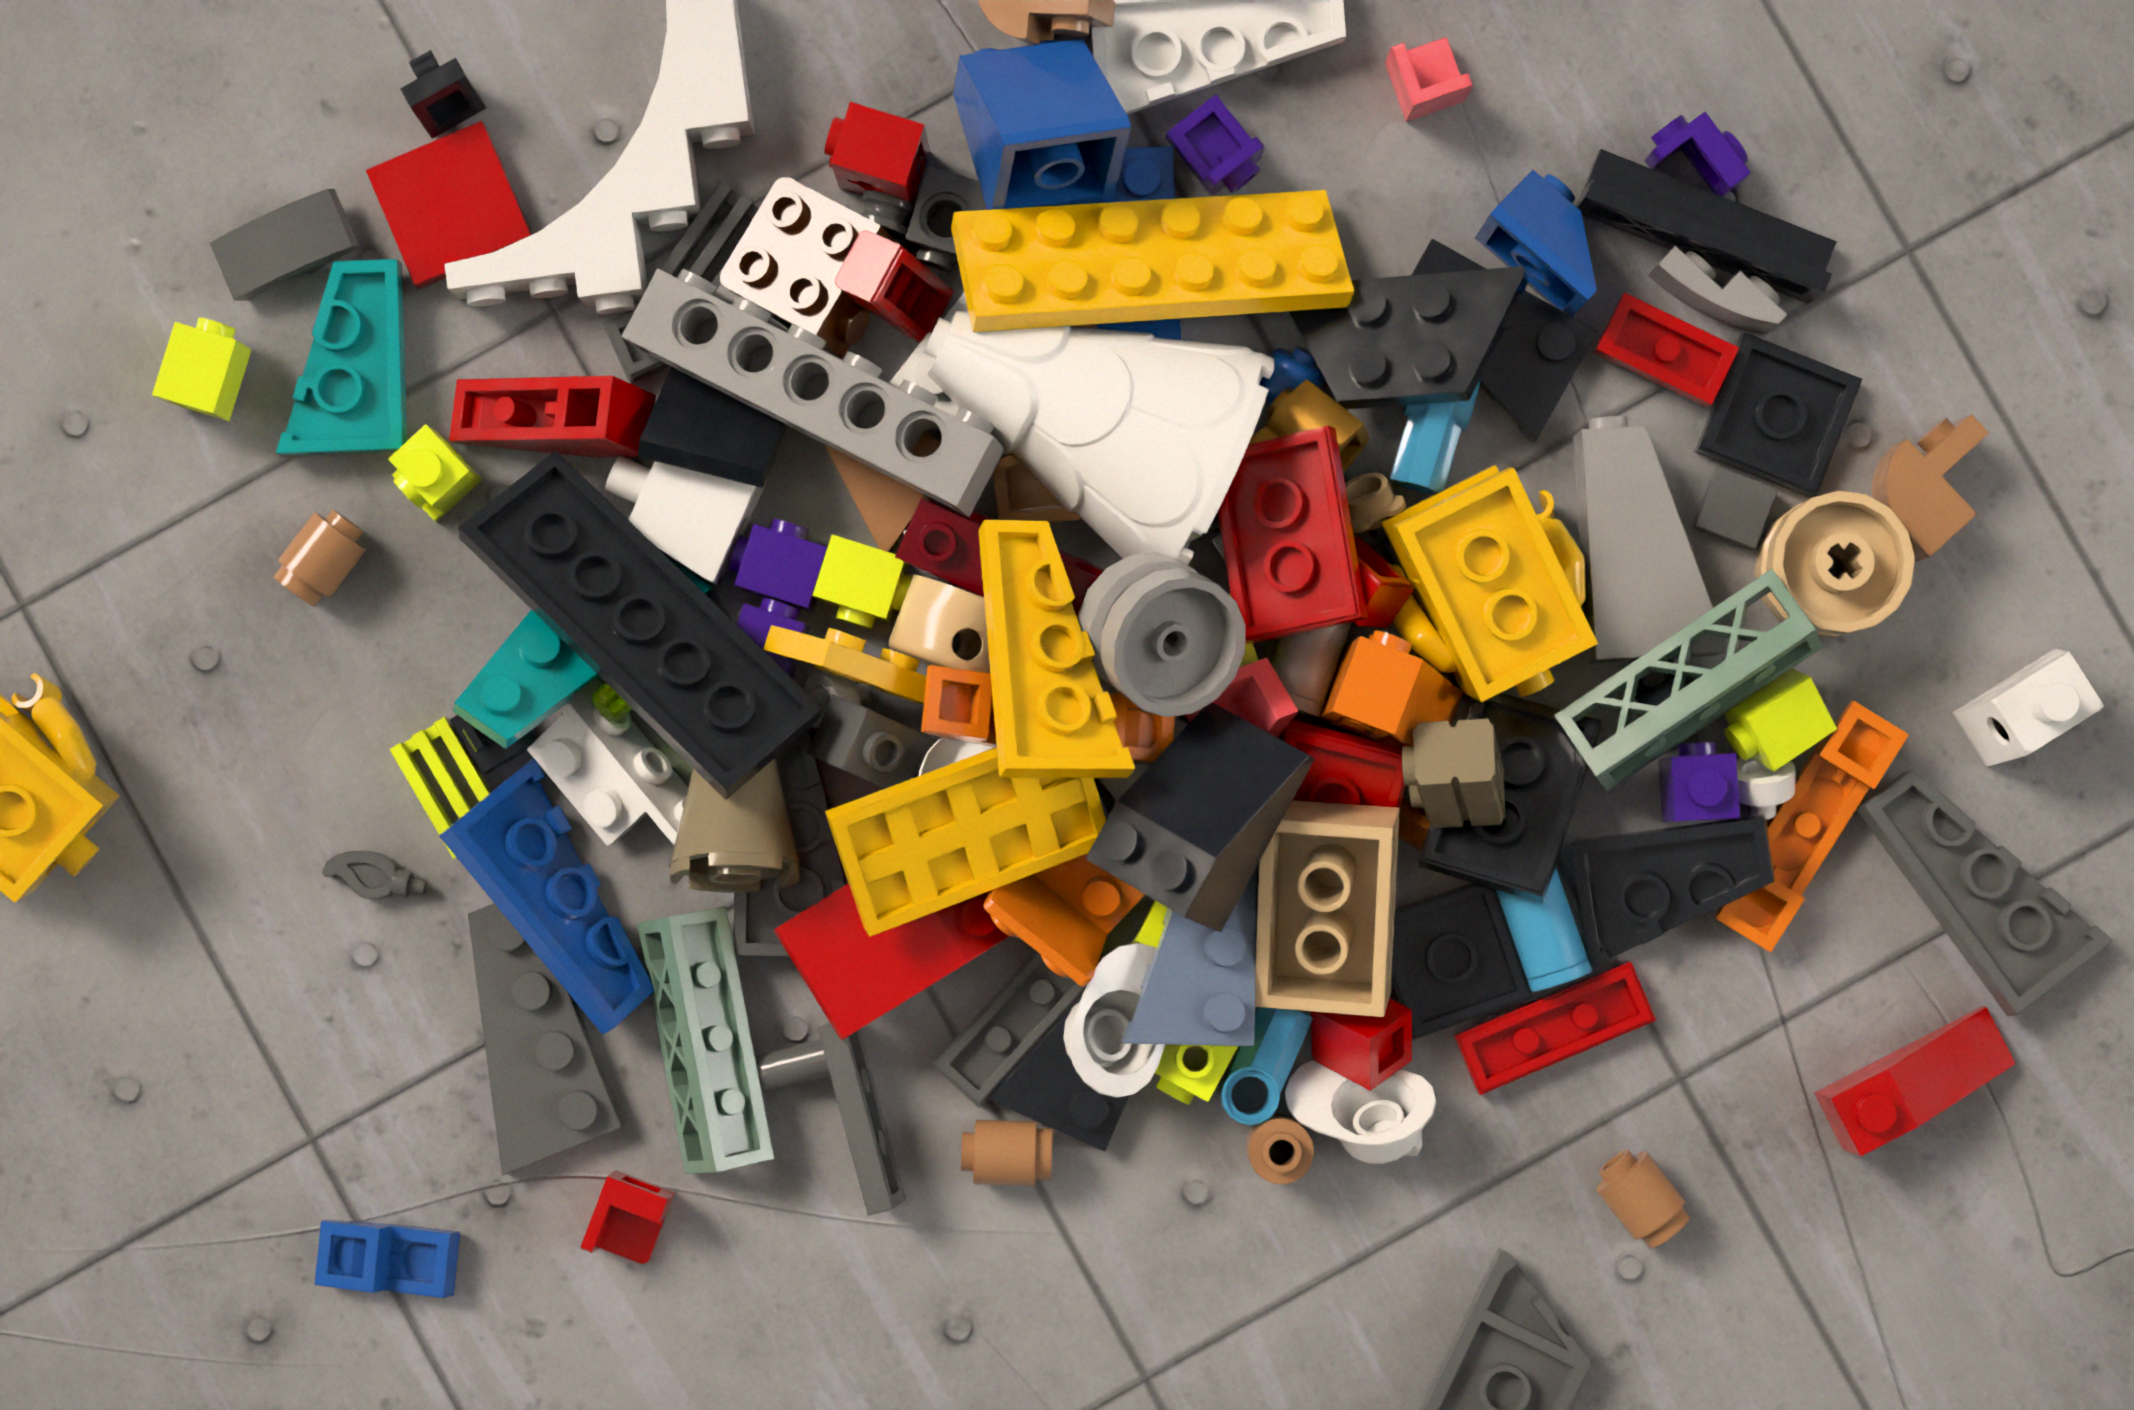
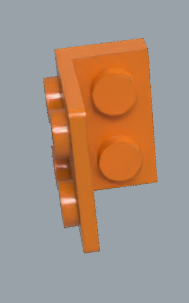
[983,853,1145,987]

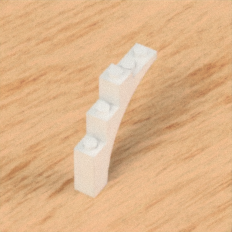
[445,0,755,315]

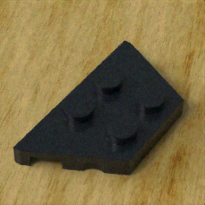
[1289,266,1527,410]

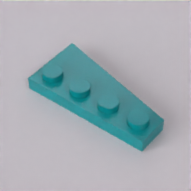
[453,552,712,749]

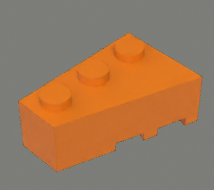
[1320,630,1463,748]

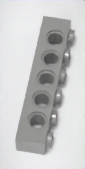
[621,268,1005,517]

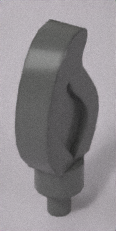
[322,851,427,899]

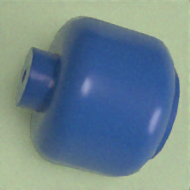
[1259,346,1326,404]

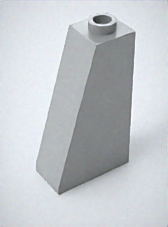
[1572,416,1725,663]

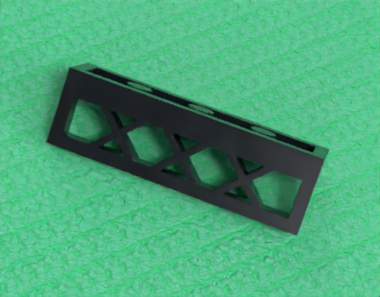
[1576,149,1837,304]

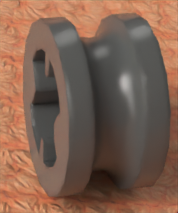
[858,190,915,240]

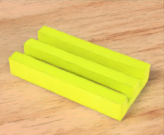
[389,717,492,859]

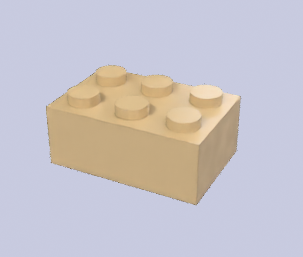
[1255,800,1400,1017]

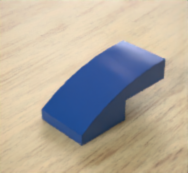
[314,1220,460,1298]

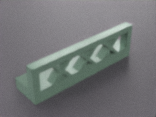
[1554,569,1824,792]
[637,906,774,1174]

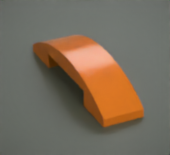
[921,665,1175,765]
[1714,700,1909,953]

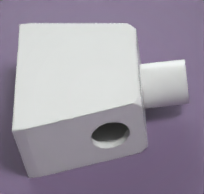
[605,456,768,587]
[1952,649,2104,767]

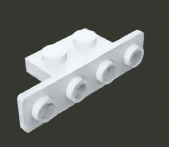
[527,678,688,847]

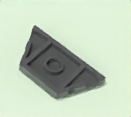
[1420,1248,1591,1410]

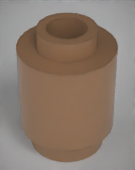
[273,509,367,607]
[1246,1114,1314,1184]
[961,1120,1053,1186]
[1596,1149,1690,1248]

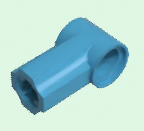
[1389,378,1481,495]
[1219,1007,1313,1125]

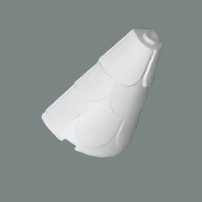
[923,311,1274,565]

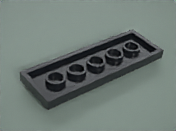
[458,450,823,800]

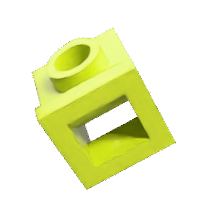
[388,424,483,522]

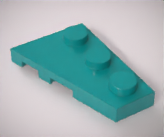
[275,259,407,456]

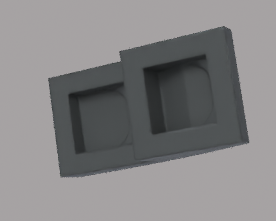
[210,189,359,301]

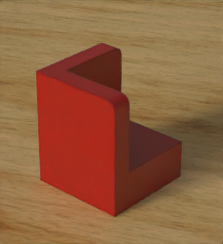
[1311,998,1412,1091]
[580,1170,675,1264]

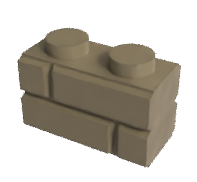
[1402,719,1506,828]

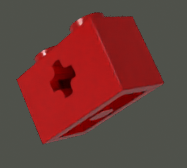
[824,102,930,204]

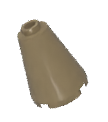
[669,759,800,893]

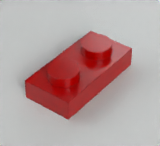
[1593,292,1739,408]

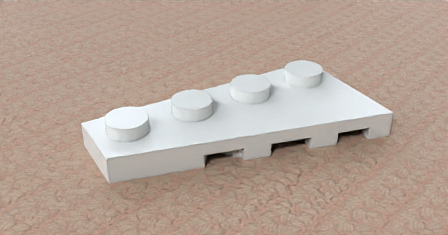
[1090,0,1346,114]

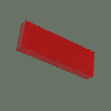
[1452,961,1656,1095]

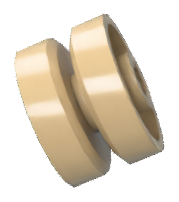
[1754,491,1915,639]

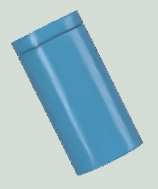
[1496,867,1592,992]

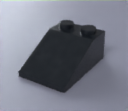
[1086,702,1315,932]

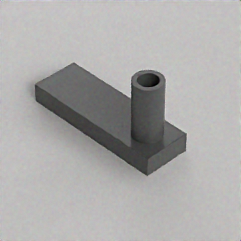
[755,1023,906,1216]

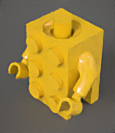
[1380,465,1598,702]
[0,673,120,903]

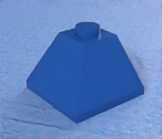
[1475,170,1597,317]

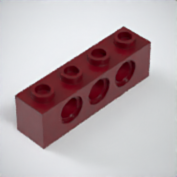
[895,494,1105,619]

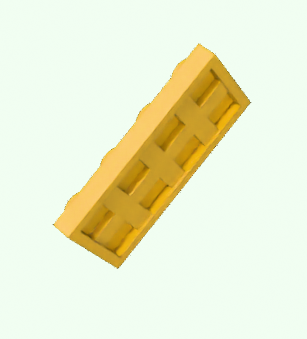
[825,747,1106,937]

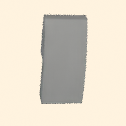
[1648,246,1787,334]

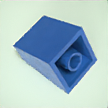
[953,38,1131,210]

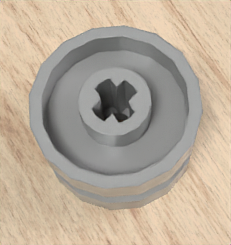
[1078,552,1246,717]

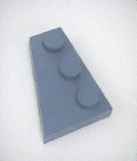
[1121,867,1257,1046]

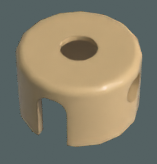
[889,575,990,673]

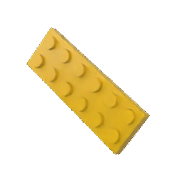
[951,190,1354,332]

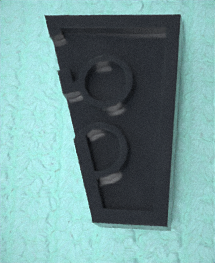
[1411,238,1598,444]
[1570,815,1775,969]
[988,994,1130,1151]

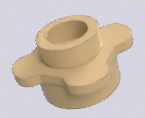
[1345,473,1406,533]

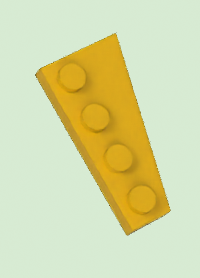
[978,520,1135,778]
[763,625,926,705]

